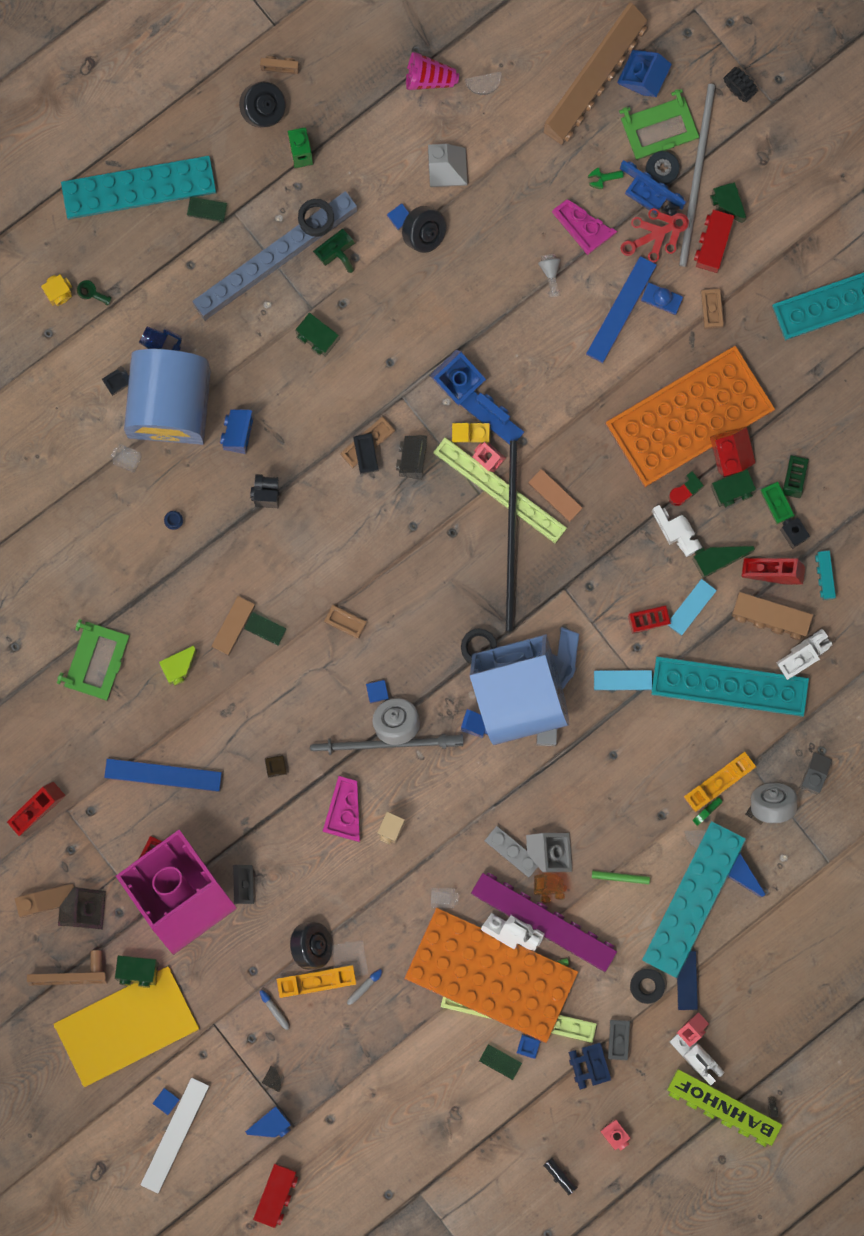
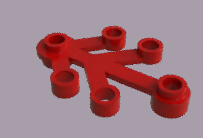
[620,208,689,262]

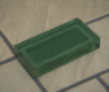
[187,197,228,223]
[244,612,287,646]
[479,1044,522,1080]

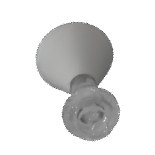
[538,254,562,298]

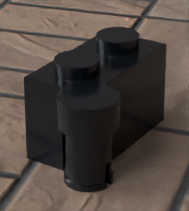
[250,474,280,509]

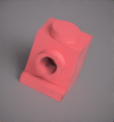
[472,442,506,472]
[677,1012,709,1047]
[600,1119,630,1151]

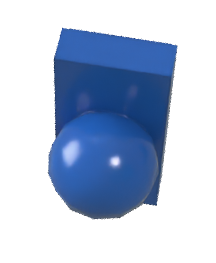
[641,282,683,315]

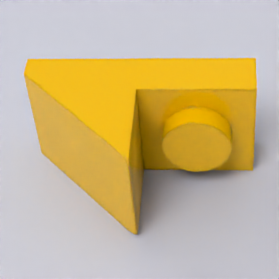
[452,423,490,443]

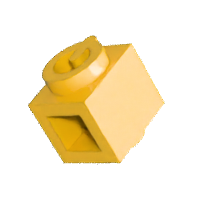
[41,275,72,306]

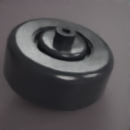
[239,82,286,128]
[402,206,447,253]
[290,922,333,970]

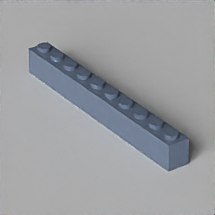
[192,191,357,321]

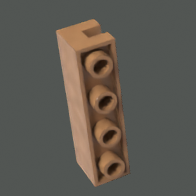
[731,592,813,640]

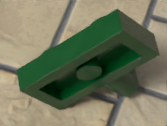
[313,228,355,273]

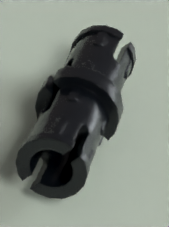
[543,1158,578,1196]

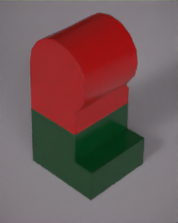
[668,471,704,506]

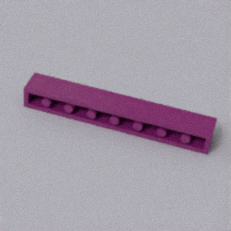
[471,872,617,973]

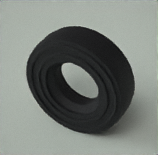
[630,969,665,1004]

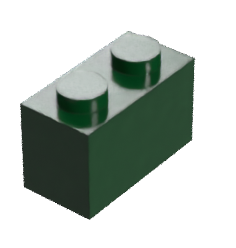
[295,313,340,357]
[710,469,756,508]
[115,955,159,988]

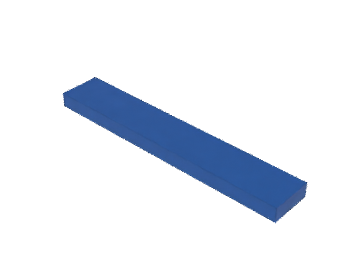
[586,256,657,364]
[104,759,222,792]

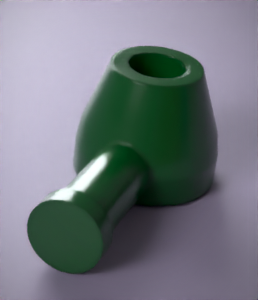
[77,280,112,306]

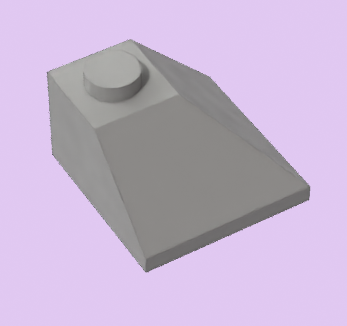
[428,144,467,187]
[526,833,572,872]

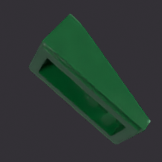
[783,455,809,498]

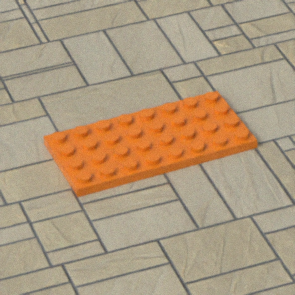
[605,346,775,488]
[404,908,578,1043]

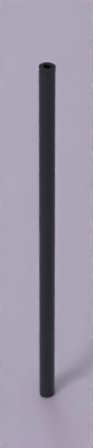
[506,440,518,632]

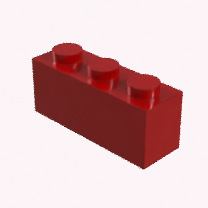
[694,210,734,273]
[253,1164,299,1228]

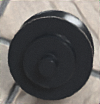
[661,202,680,221]

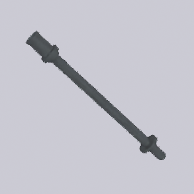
[310,734,463,755]

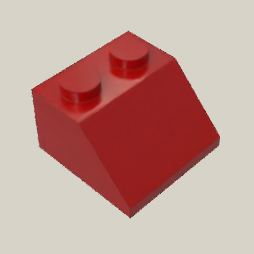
[710,427,755,476]

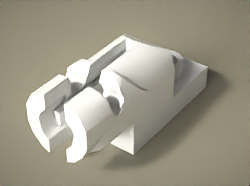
[652,505,703,557]
[776,629,833,680]
[481,913,545,951]
[669,1034,725,1085]

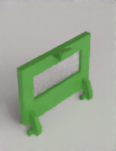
[619,89,699,160]
[57,619,130,701]

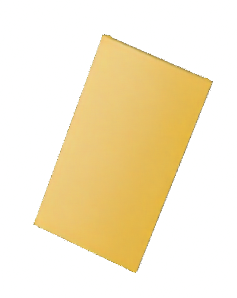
[53,966,199,1087]

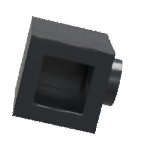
[780,517,810,549]

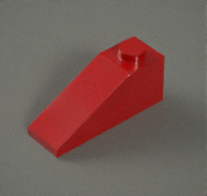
[741,558,805,585]
[7,781,66,836]

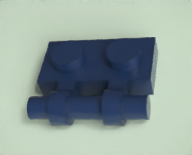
[568,1043,611,1090]

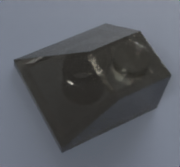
[58,887,106,930]

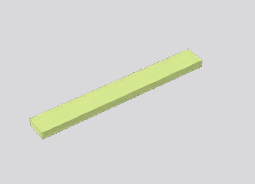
[433,438,567,544]
[441,997,597,1043]

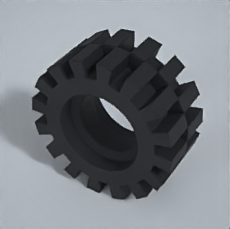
[723,67,758,102]

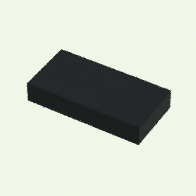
[353,433,379,475]

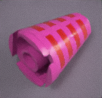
[406,52,459,90]

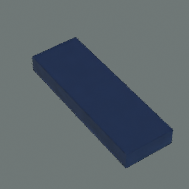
[677,951,698,1010]

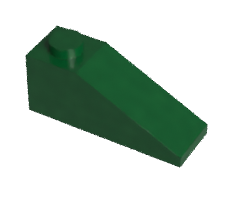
[692,546,755,579]

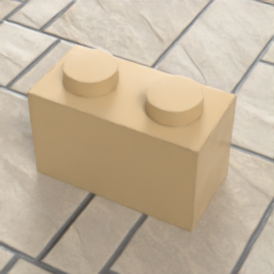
[377,812,405,845]

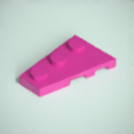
[552,199,617,255]
[322,776,360,843]

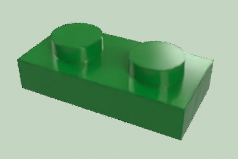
[760,482,795,525]

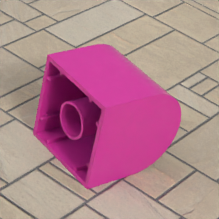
[116,830,237,955]

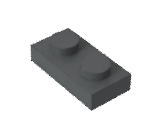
[233,865,254,904]
[608,1020,630,1060]

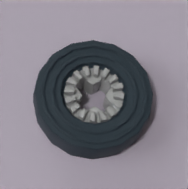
[646,151,680,185]

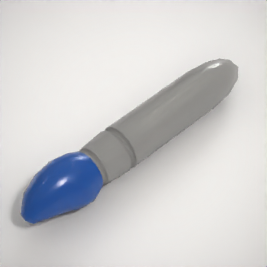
[347,969,382,1005]
[259,990,289,1030]

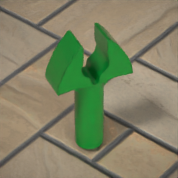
[588,168,624,189]
[692,797,722,826]

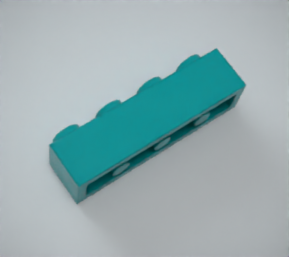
[815,551,836,601]

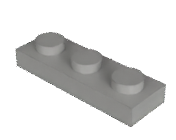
[484,826,538,878]

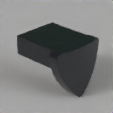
[102,366,129,396]

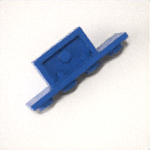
[620,160,686,214]
[460,391,524,445]

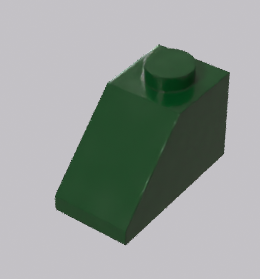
[710,182,746,223]

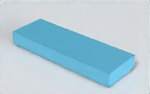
[667,579,717,636]
[594,670,652,690]

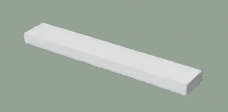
[141,1078,209,1193]

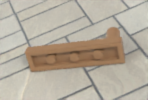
[27,950,107,986]

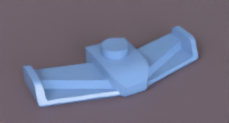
[553,627,579,689]

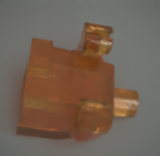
[534,873,567,903]

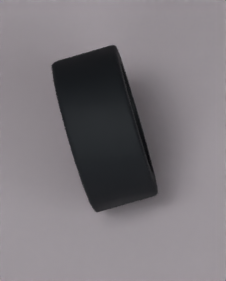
[298,199,334,237]
[461,628,497,664]

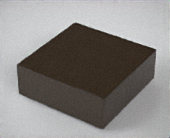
[265,755,287,778]

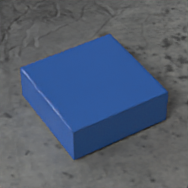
[387,204,409,230]
[366,680,389,703]
[517,1035,540,1059]
[152,1088,180,1115]

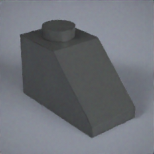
[799,752,832,795]

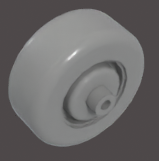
[372,698,420,745]
[751,783,797,823]

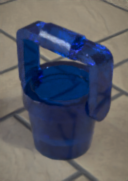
[139,326,182,351]

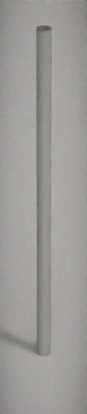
[679,84,715,267]

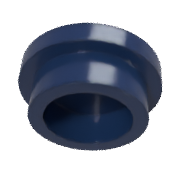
[164,511,183,530]

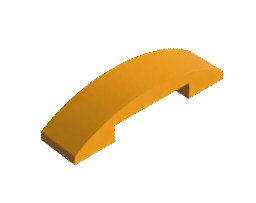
[684,752,756,812]
[276,965,357,998]

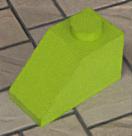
[159,645,196,686]

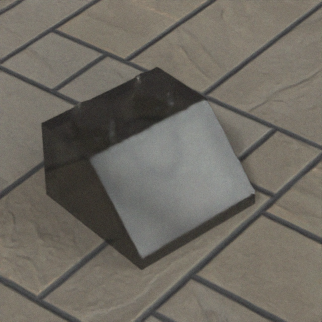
[396,435,428,480]

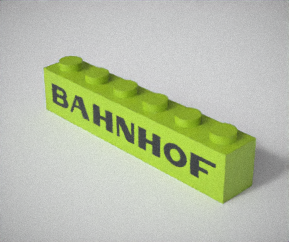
[666,1069,782,1147]

